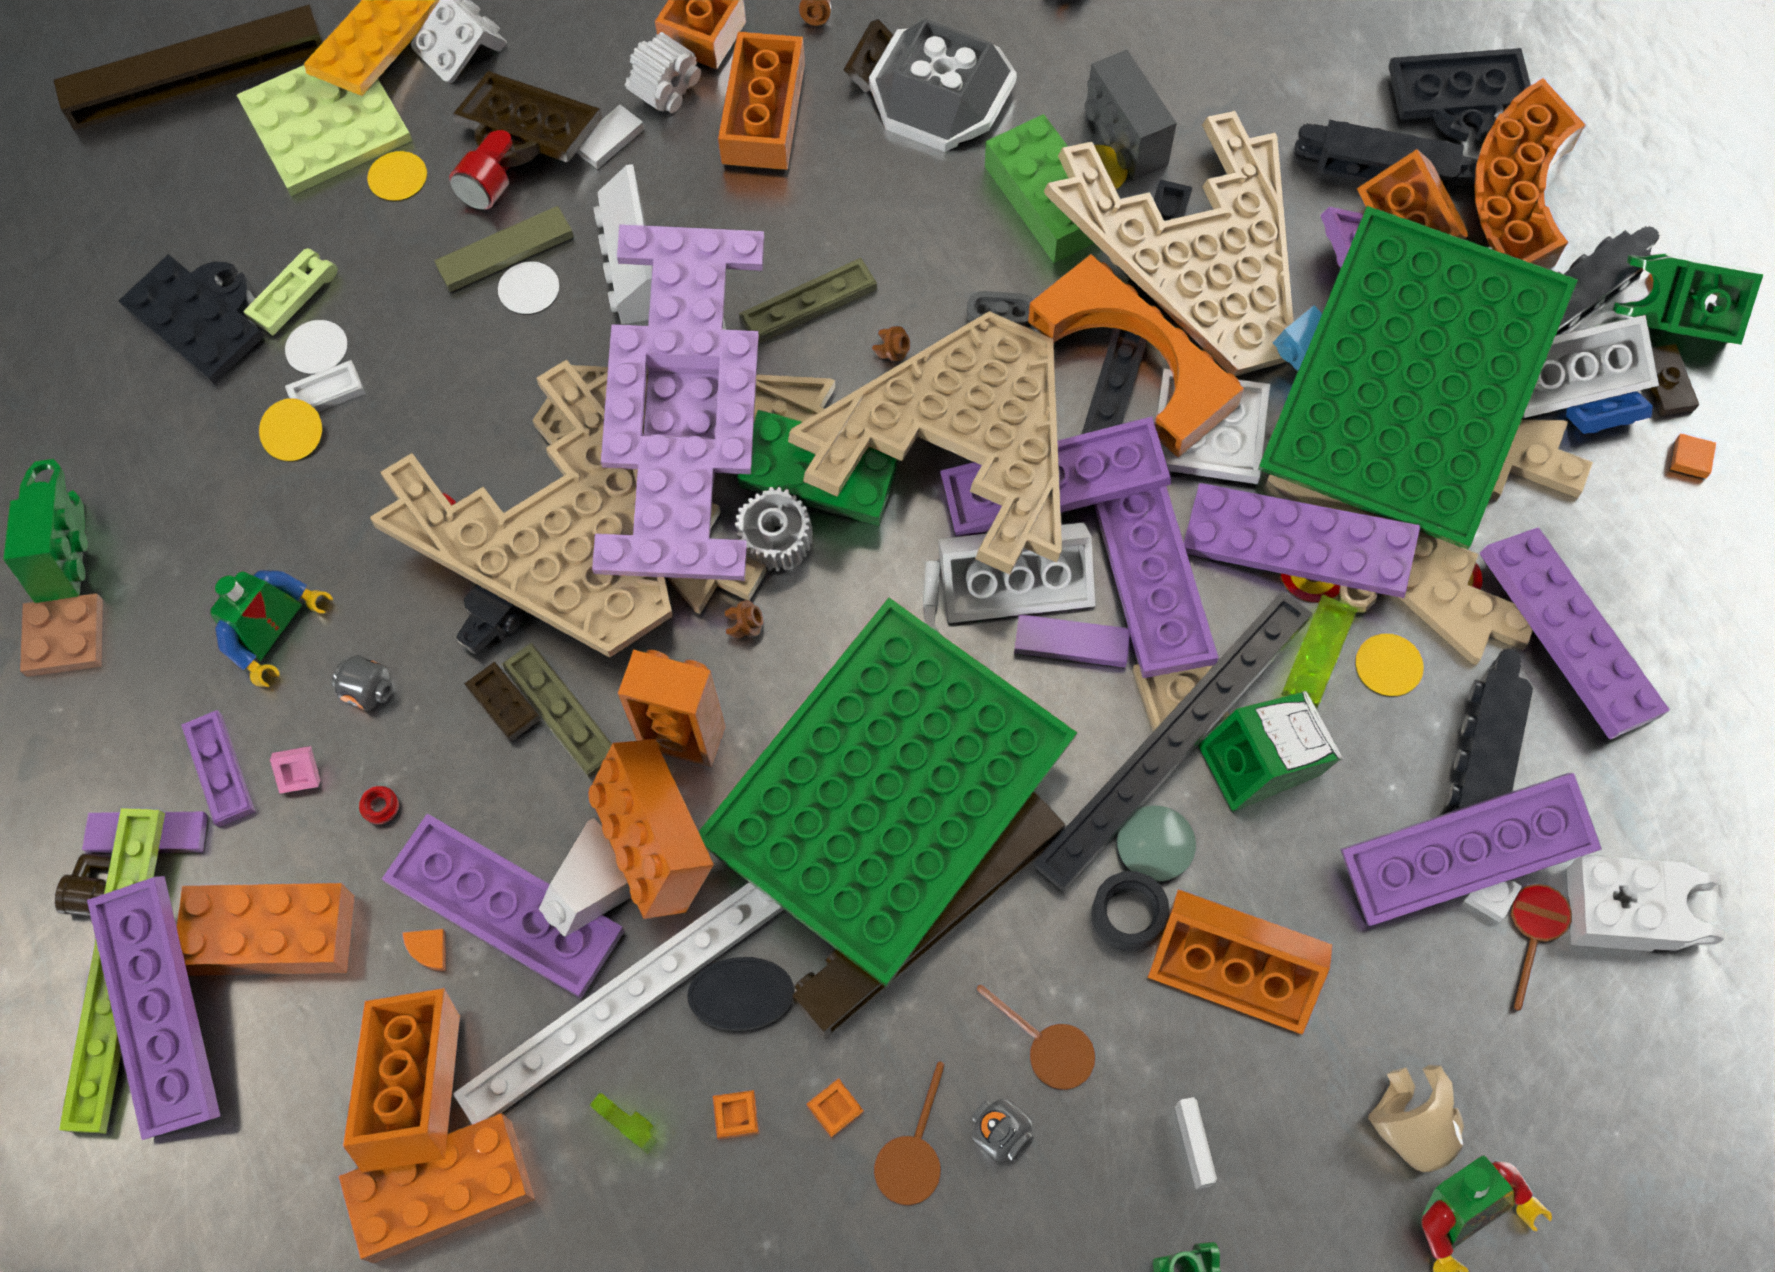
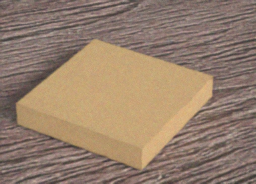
[1132,664,1229,732]

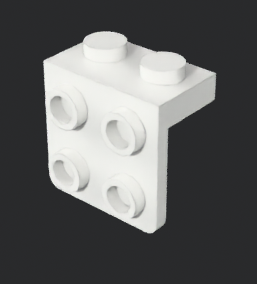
[411,0,507,83]

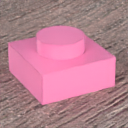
[270,746,321,794]

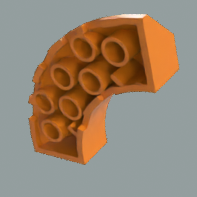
[1474,78,1585,269]

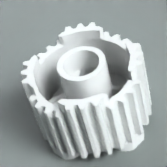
[624,32,701,113]
[735,487,813,571]

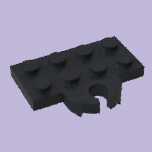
[1388,48,1531,142]
[118,254,264,384]

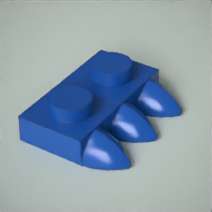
[1566,391,1653,434]

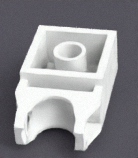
[1567,855,1725,951]

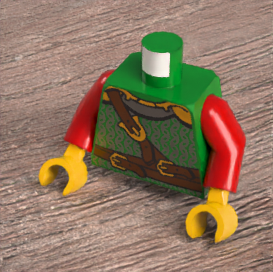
[1422,1155,1552,1272]

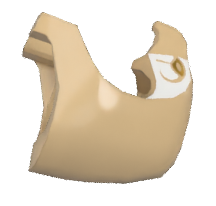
[1368,1065,1464,1172]

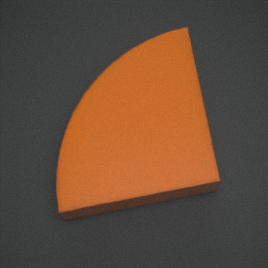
[403,929,446,971]

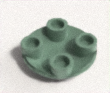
[1117,805,1196,882]

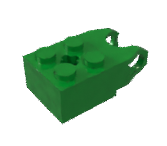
[1613,253,1764,345]
[3,459,88,603]

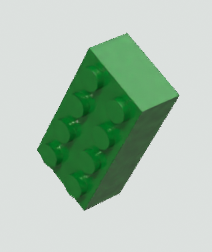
[737,410,899,526]

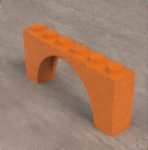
[1028,254,1244,458]

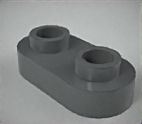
[967,291,1033,328]

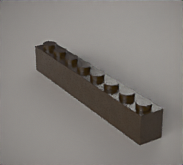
[53,4,324,131]
[792,792,1065,1040]

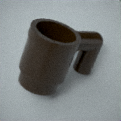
[55,853,111,916]

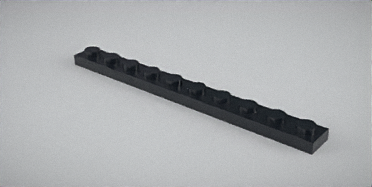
[1082,179,1193,434]
[1034,590,1313,892]

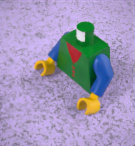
[210,570,333,687]

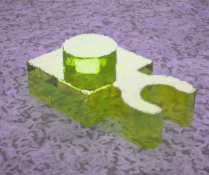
[590,1092,658,1154]

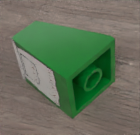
[1198,691,1342,812]

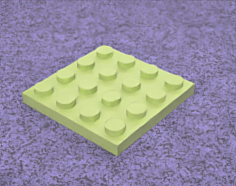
[237,65,413,196]

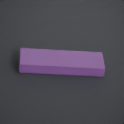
[1014,614,1130,668]
[181,710,255,828]
[82,811,208,854]

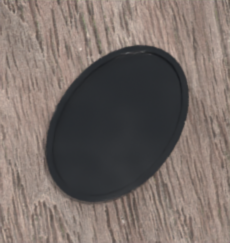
[687,957,795,1031]

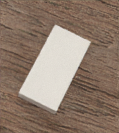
[576,104,645,169]
[285,360,366,412]
[1175,1097,1217,1190]

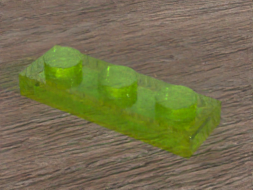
[1281,595,1358,709]

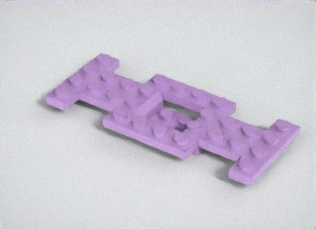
[592,224,764,581]

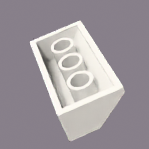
[593,164,653,325]
[1523,315,1659,418]
[938,522,1095,623]

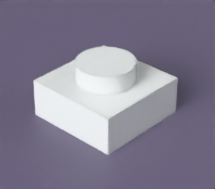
[1464,880,1522,922]

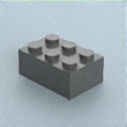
[1084,49,1177,180]

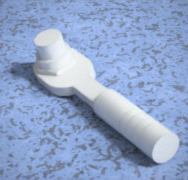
[923,561,941,634]

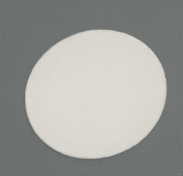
[498,262,559,314]
[285,320,347,374]

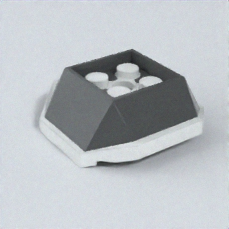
[869,19,1017,152]

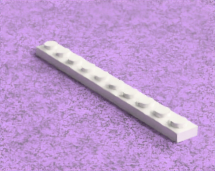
[453,883,784,1124]

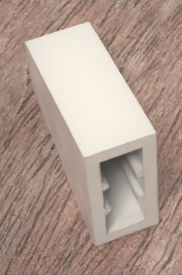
[539,818,631,937]

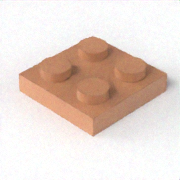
[20,594,103,677]

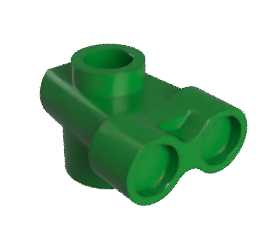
[1153,1242,1221,1272]

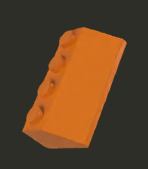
[1148,889,1332,1035]

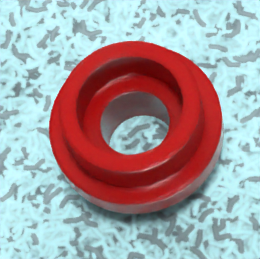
[359,786,399,824]

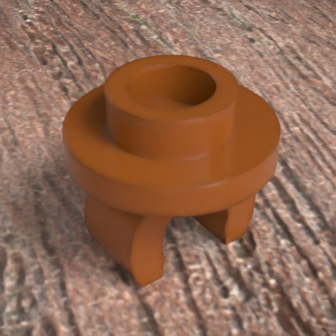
[799,0,831,26]
[872,326,910,361]
[724,600,763,639]

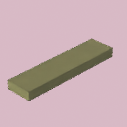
[434,206,574,292]
[739,257,877,344]
[501,643,612,779]

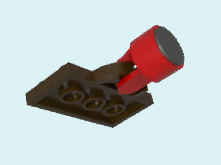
[449,71,602,209]

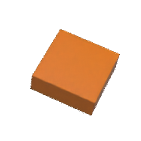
[1670,433,1716,479]
[806,1078,864,1139]
[713,1090,759,1140]

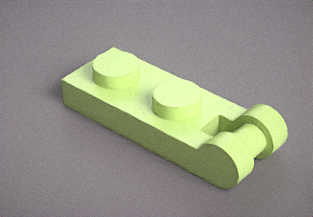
[244,248,338,336]

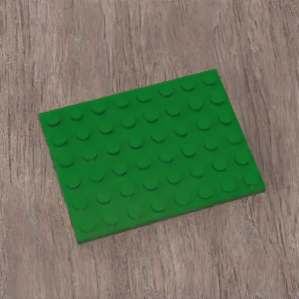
[1258,206,1578,550]
[698,597,1078,987]

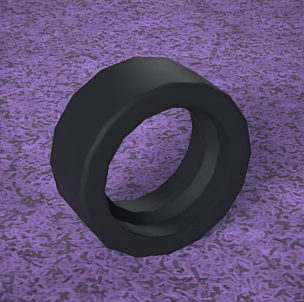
[1092,871,1169,951]

